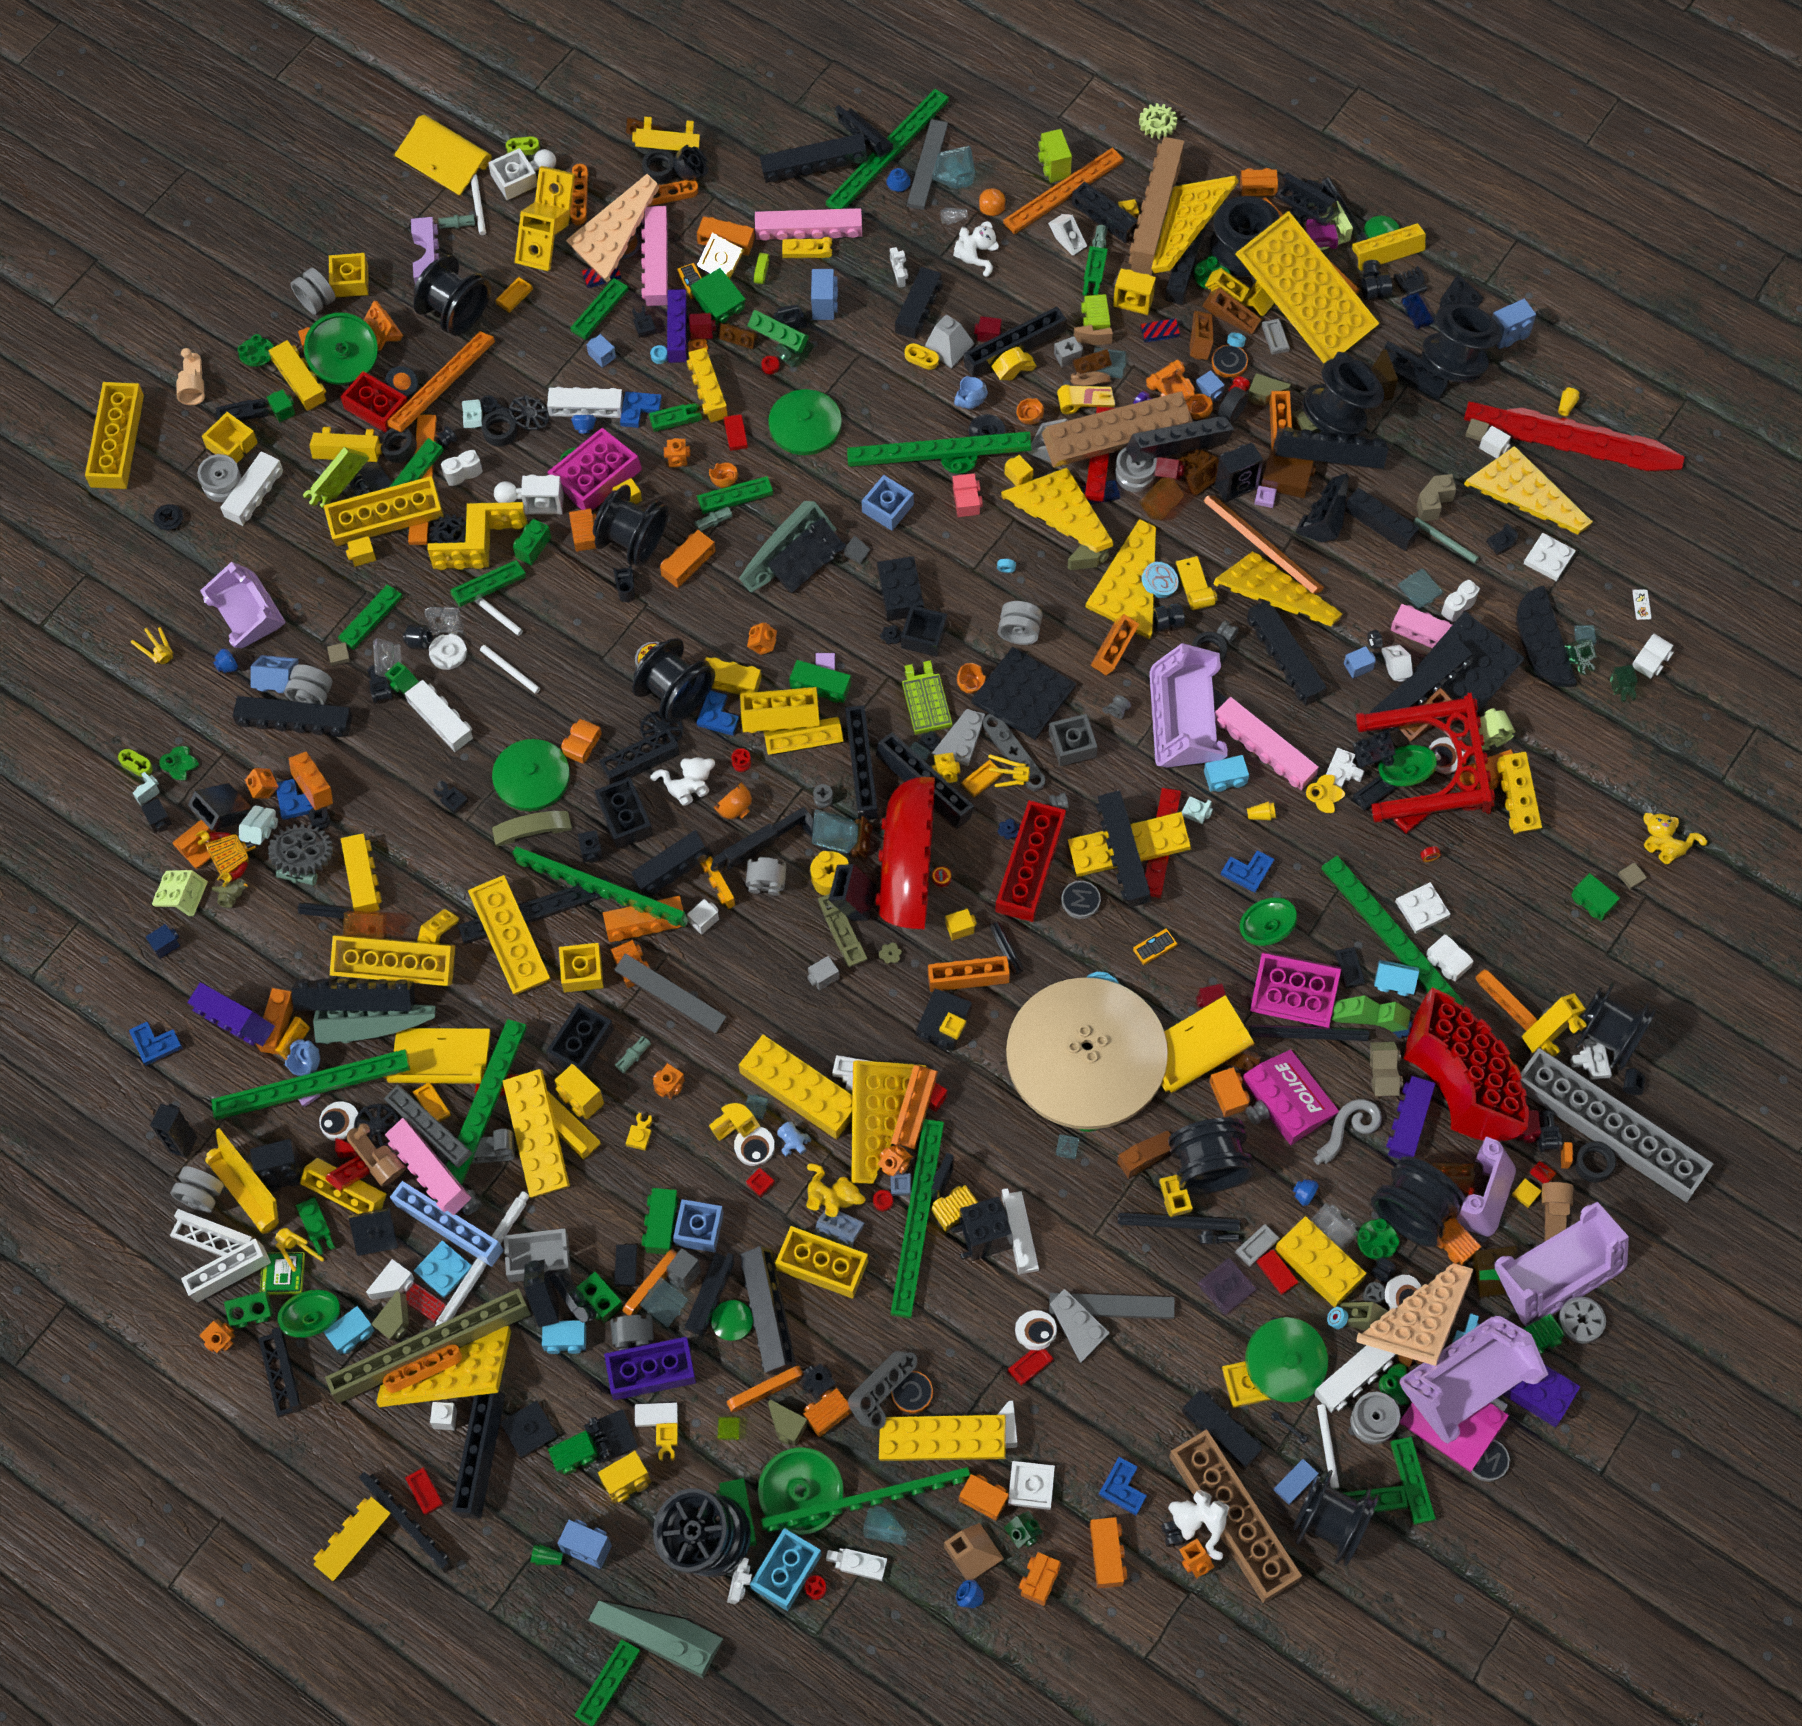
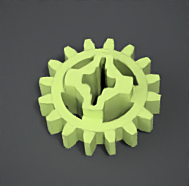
[1139,103,1177,139]

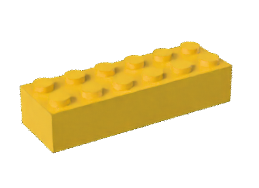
[85,382,144,489]
[323,476,444,547]
[330,935,455,986]
[739,1035,853,1140]

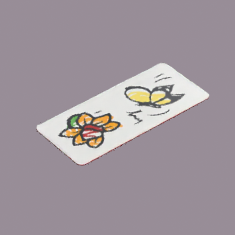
[1632,590,1651,620]

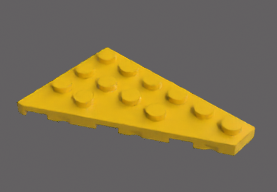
[1151,176,1239,273]
[1464,446,1592,535]
[1001,468,1113,553]
[1086,519,1156,639]
[1213,551,1342,626]
[852,1060,926,1184]
[376,1326,511,1407]

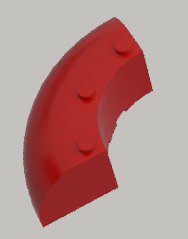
[876,777,935,929]
[1404,987,1529,1141]

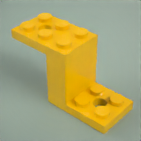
[515,166,575,271]
[428,502,527,570]

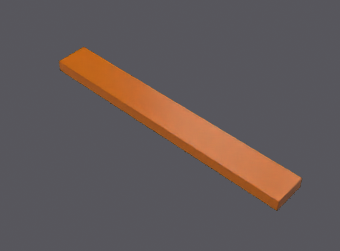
[1003,147,1124,235]
[387,331,495,432]
[408,415,437,545]
[1204,496,1324,593]

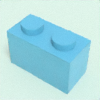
[1204,755,1249,792]
[1374,960,1419,996]
[324,1306,375,1356]
[542,1321,586,1354]

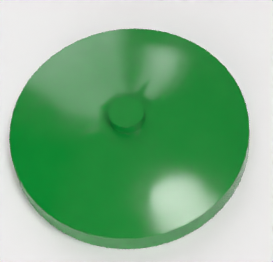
[304,313,378,385]
[768,389,842,455]
[492,739,570,811]
[1245,1317,1328,1403]
[757,1447,843,1535]

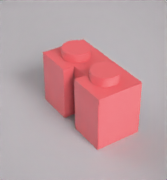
[953,473,983,517]

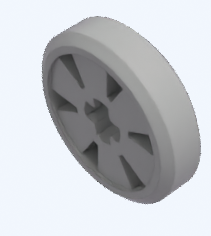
[1558,1297,1606,1344]

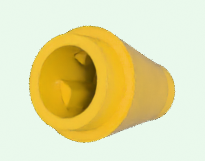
[1558,387,1580,416]
[1247,801,1276,820]

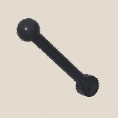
[1271,1412,1308,1443]

